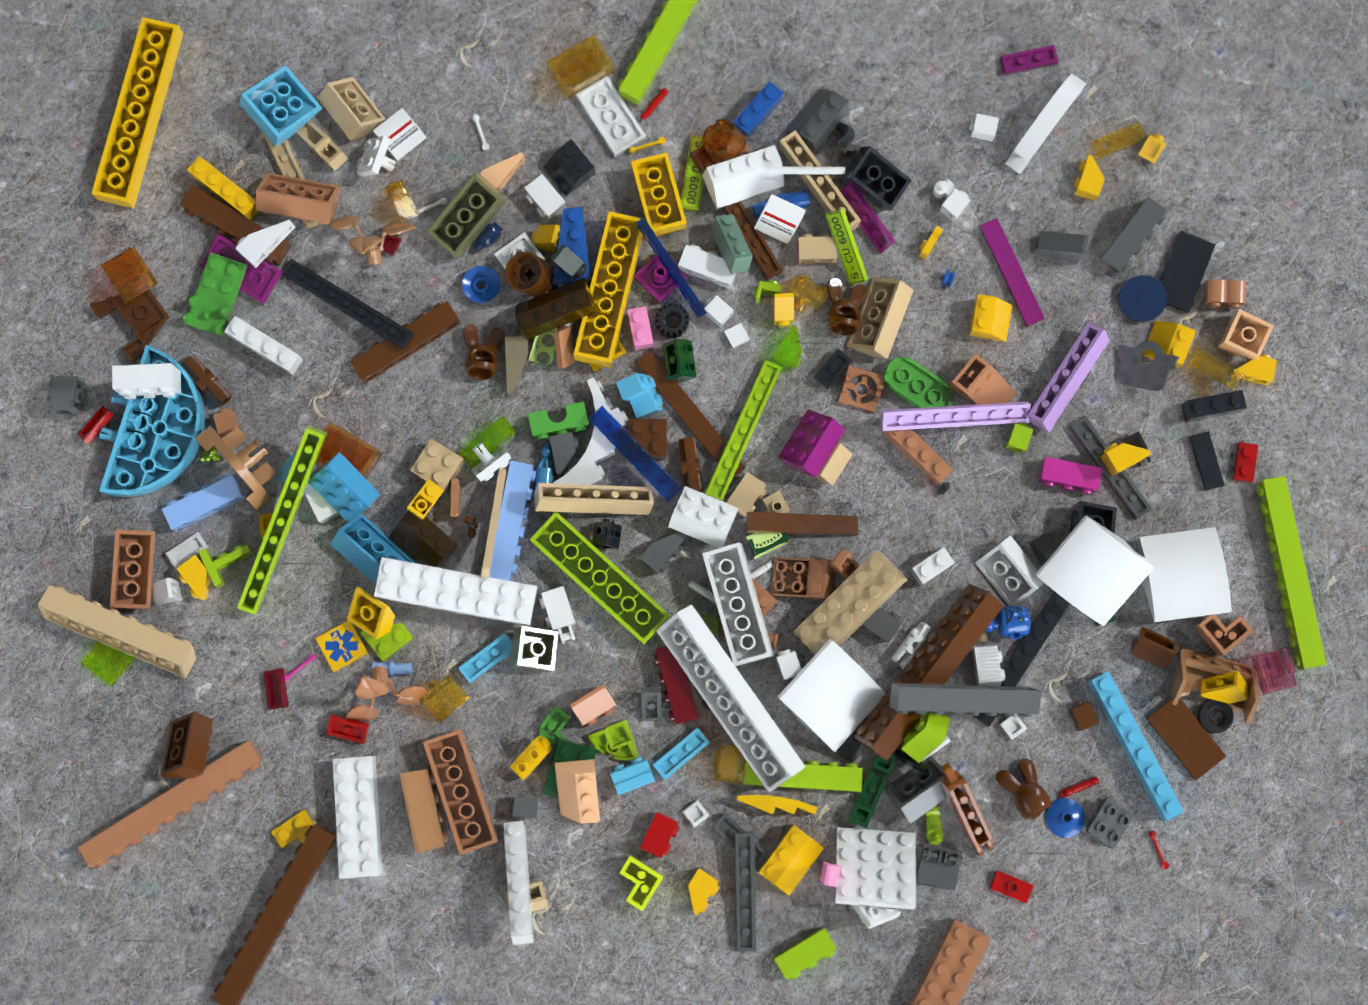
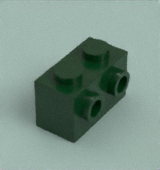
[663,339,697,382]

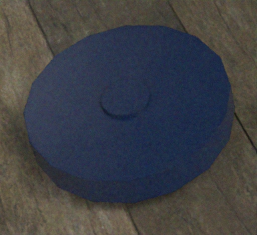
[1119,275,1167,323]

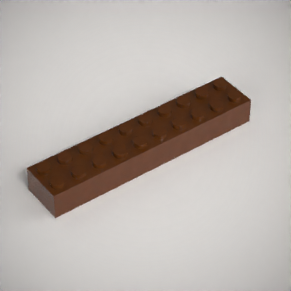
[854,584,1004,761]

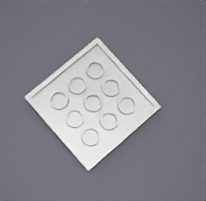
[835,827,916,909]

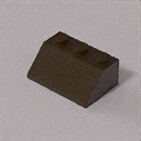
[389,511,458,568]

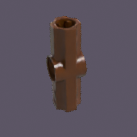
[181,354,232,407]
[678,438,702,493]

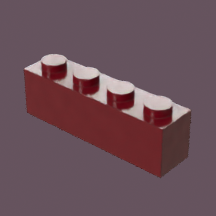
[653,646,699,725]

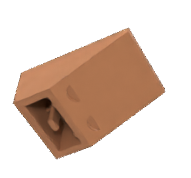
[949,353,1017,405]
[771,557,835,601]

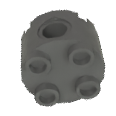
[47,376,88,415]

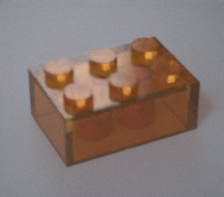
[317,422,382,480]

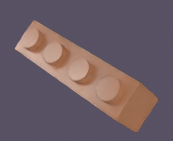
[882,429,953,486]

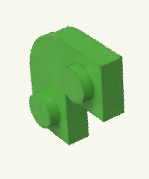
[540,706,571,753]

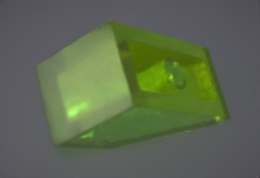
[772,325,803,372]

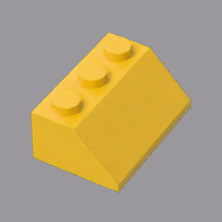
[758,824,824,896]

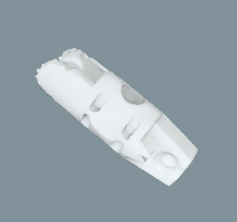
[891,622,931,669]

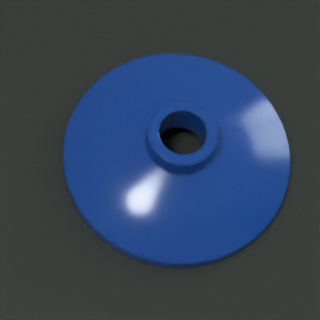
[462,266,500,303]
[1046,798,1085,838]

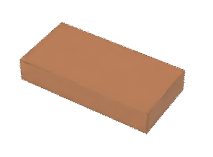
[553,326,575,368]
[450,479,461,519]

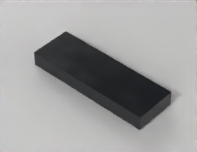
[1189,431,1225,491]

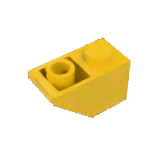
[1073,155,1105,201]
[406,479,444,520]
[177,555,210,601]
[688,868,720,915]

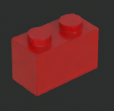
[640,812,680,858]

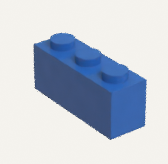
[732,81,784,141]

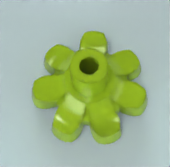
[199,446,221,462]

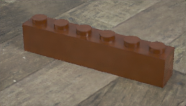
[180,185,291,265]
[350,301,461,384]

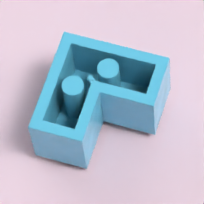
[616,373,663,419]

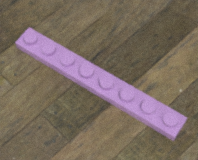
[881,402,1031,431]

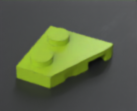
[360,623,414,662]

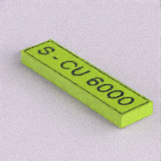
[681,136,710,212]
[825,208,868,285]

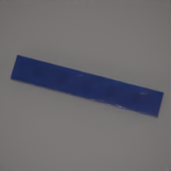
[636,217,707,318]
[589,406,682,502]

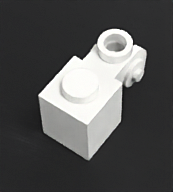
[933,179,971,222]

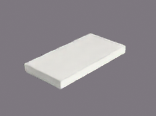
[576,76,646,157]

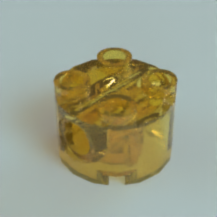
[712,742,746,785]

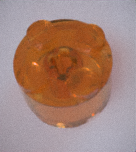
[702,119,747,162]

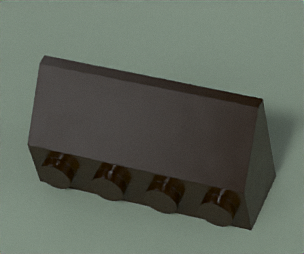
[515,277,597,340]

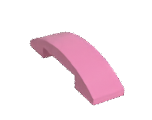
[819,861,841,886]

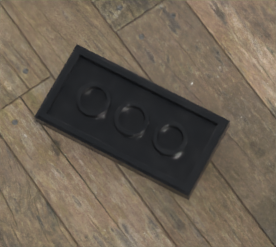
[1160,231,1216,313]

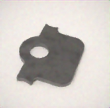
[1117,341,1179,392]

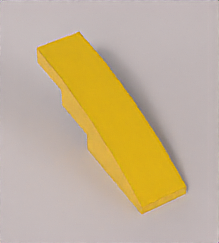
[736,795,818,814]

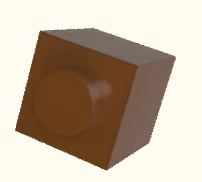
[1068,700,1099,731]

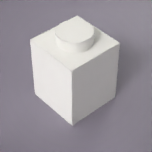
[969,113,999,142]
[704,295,734,328]

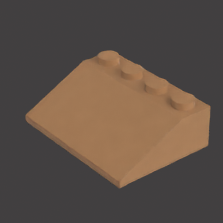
[400,769,448,853]

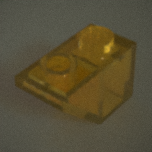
[385,180,418,221]

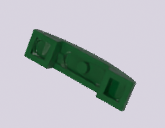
[848,754,898,829]

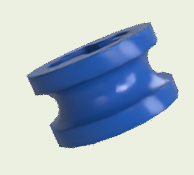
[941,269,956,288]

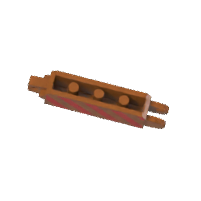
[940,763,994,857]

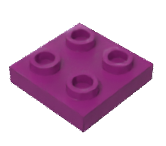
[634,250,687,304]

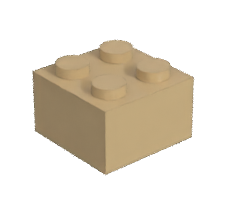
[410,439,465,494]

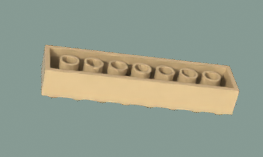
[38,585,197,679]

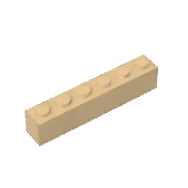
[779,130,861,231]
[534,483,654,515]

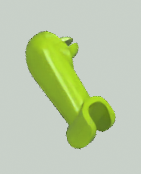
[924,805,944,845]

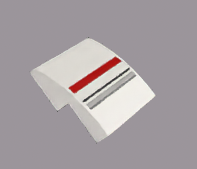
[373,108,427,161]
[754,194,806,244]

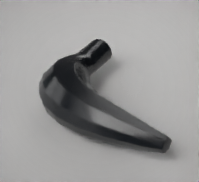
[835,122,855,145]

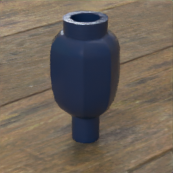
[473,221,503,252]

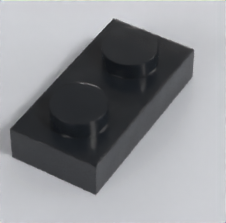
[813,349,853,390]

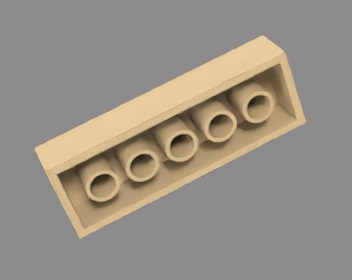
[794,550,908,655]

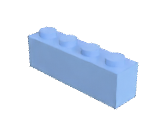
[162,474,245,532]

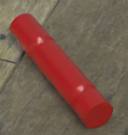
[639,87,669,120]
[1059,776,1100,799]

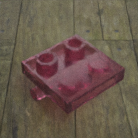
[1251,648,1298,695]

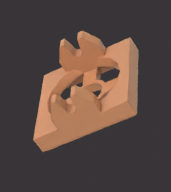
[838,366,884,413]

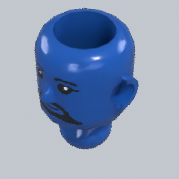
[985,605,1031,639]

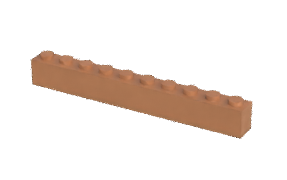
[78,740,264,868]

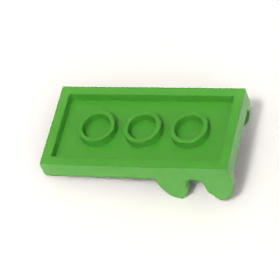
[183,252,247,337]

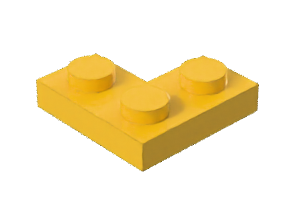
[271,809,315,848]

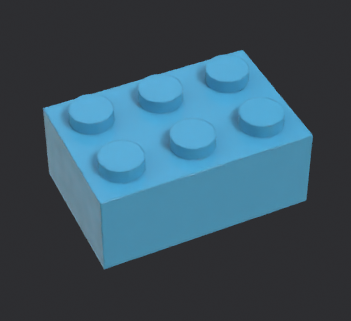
[308,452,380,523]

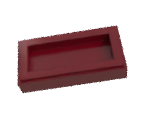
[264,668,289,710]

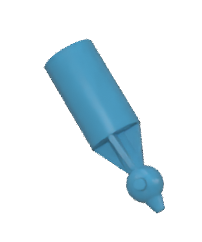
[535,443,554,490]

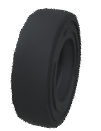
[1198,699,1234,734]

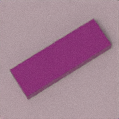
[1000,45,1059,75]

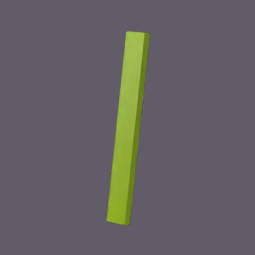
[705,360,782,501]

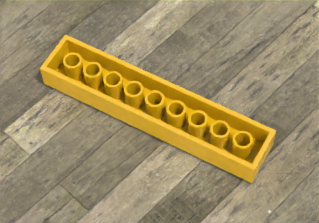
[91,17,184,208]

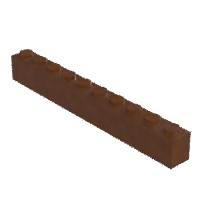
[212,823,337,1005]

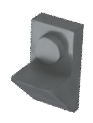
[641,687,661,721]

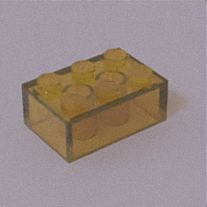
[546,34,614,100]

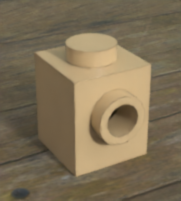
[762,490,790,513]

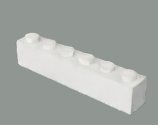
[504,821,534,945]

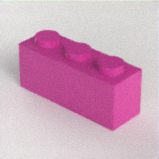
[1038,457,1102,495]

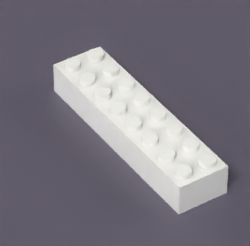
[374,557,537,626]

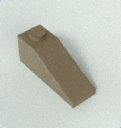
[505,336,533,396]

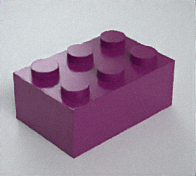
[778,409,846,478]

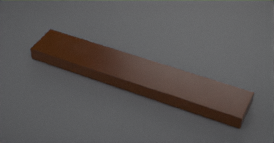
[746,512,859,536]

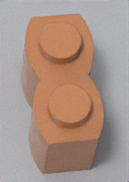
[1204,279,1246,309]

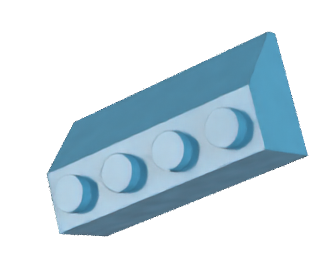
[330,513,418,585]

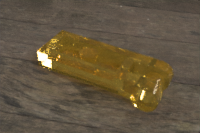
[1091,122,1147,160]
[1189,348,1245,391]

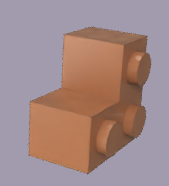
[1193,614,1253,657]

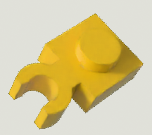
[919,226,943,260]

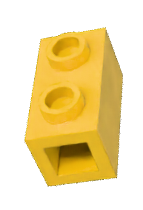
[510,735,554,780]

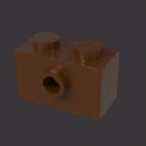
[1130,626,1178,670]

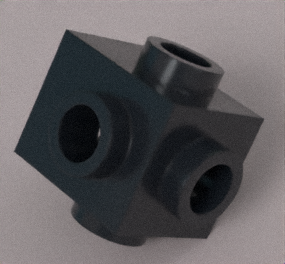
[592,519,622,549]

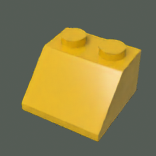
[969,294,1012,342]
[1142,321,1196,369]
[1101,443,1152,477]
[346,587,395,639]

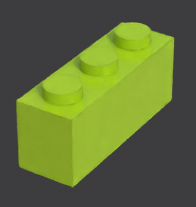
[773,927,837,981]

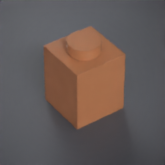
[213,408,240,439]

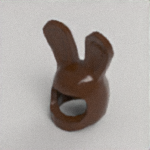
[827,278,867,336]
[463,324,504,380]
[995,758,1052,820]

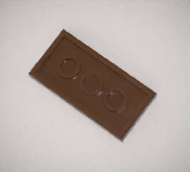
[1146,698,1227,780]

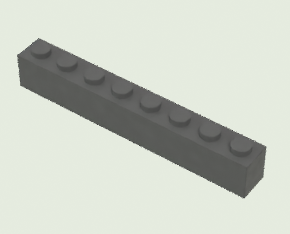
[889,683,1042,717]

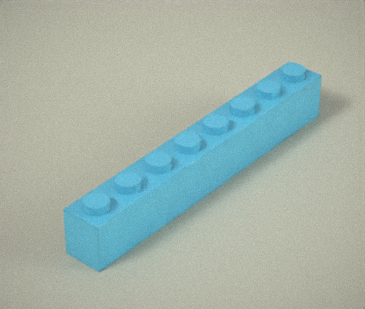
[1087,671,1184,821]

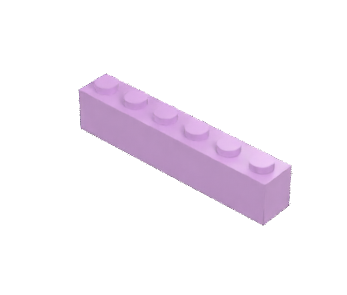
[1027,323,1110,433]

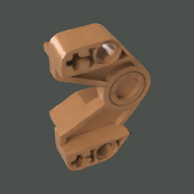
[195,426,277,511]

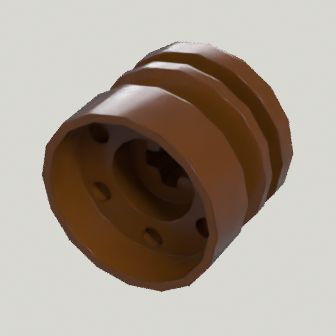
[505,252,554,297]

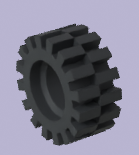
[655,302,689,339]

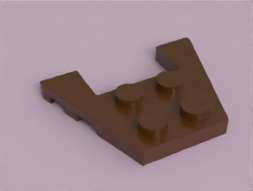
[89,285,170,364]

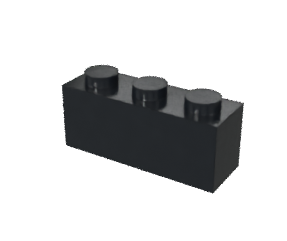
[1181,390,1247,423]

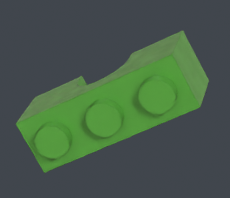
[528,402,589,441]

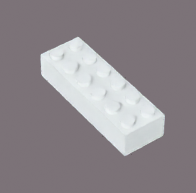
[702,542,774,667]
[333,756,382,879]

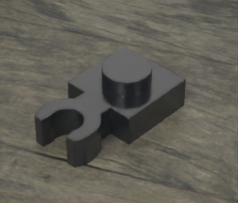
[1121,431,1151,467]

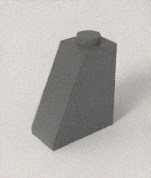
[1032,231,1089,264]

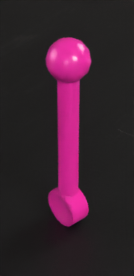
[285,654,316,682]

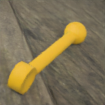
[628,137,666,154]

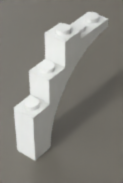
[553,377,628,485]

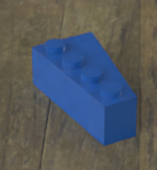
[553,207,591,289]

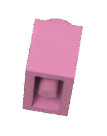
[627,306,653,351]

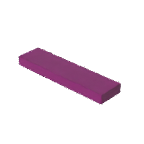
[840,184,896,254]

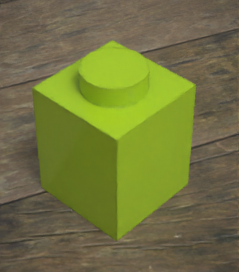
[1005,423,1034,454]

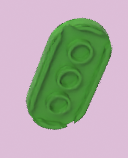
[883,357,953,408]

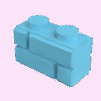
[610,757,655,795]

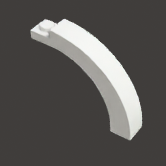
[1005,73,1086,174]

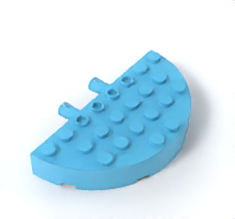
[99,345,205,497]

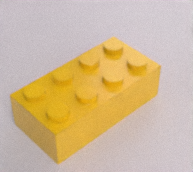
[631,152,687,238]

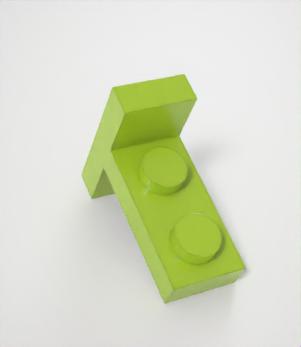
[198,544,254,588]

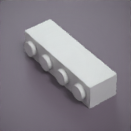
[224,316,303,375]

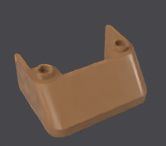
[1171,649,1260,725]

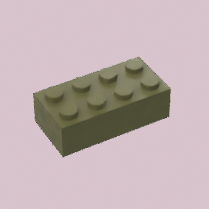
[427,174,508,257]

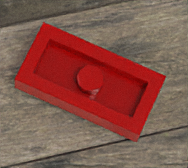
[1233,442,1259,483]
[327,714,370,744]

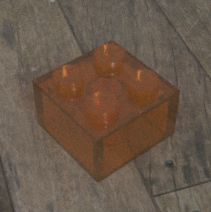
[101,246,158,303]

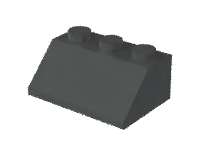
[786,89,849,152]
[884,756,948,824]

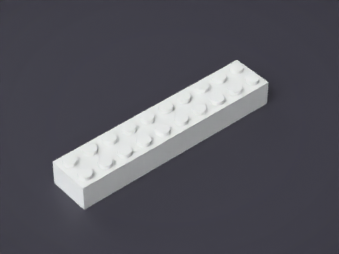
[656,605,805,792]

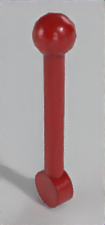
[1148,830,1169,870]

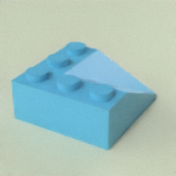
[240,65,322,147]

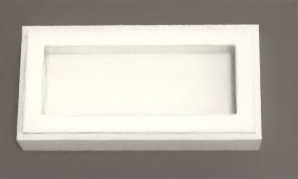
[165,532,209,570]

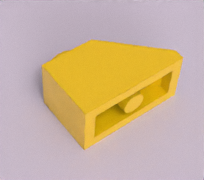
[531,224,560,253]
[773,293,794,327]
[1230,354,1277,385]
[1201,671,1248,704]

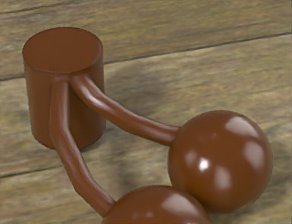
[464,515,478,538]

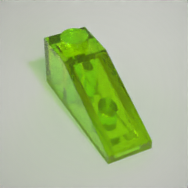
[459,416,517,468]

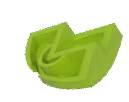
[588,719,639,760]

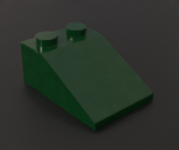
[542,737,597,798]

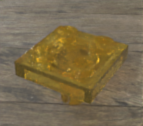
[786,274,829,314]
[419,675,470,722]

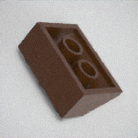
[161,712,213,779]

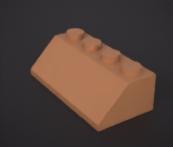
[256,173,341,224]
[110,530,156,610]

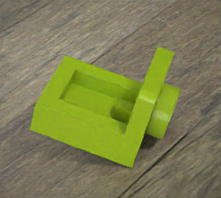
[753,280,782,303]

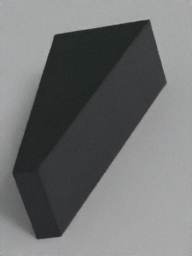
[895,749,931,777]

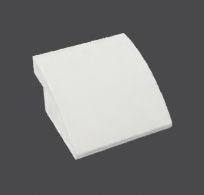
[1036,515,1154,626]
[1137,527,1232,622]
[778,639,885,752]

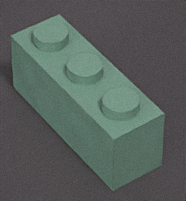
[711,214,753,274]

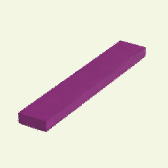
[979,218,1045,327]

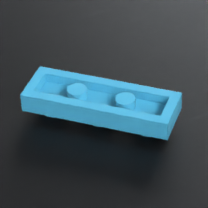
[458,633,512,684]
[653,728,710,780]

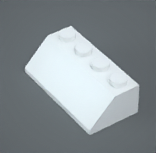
[702,145,785,209]

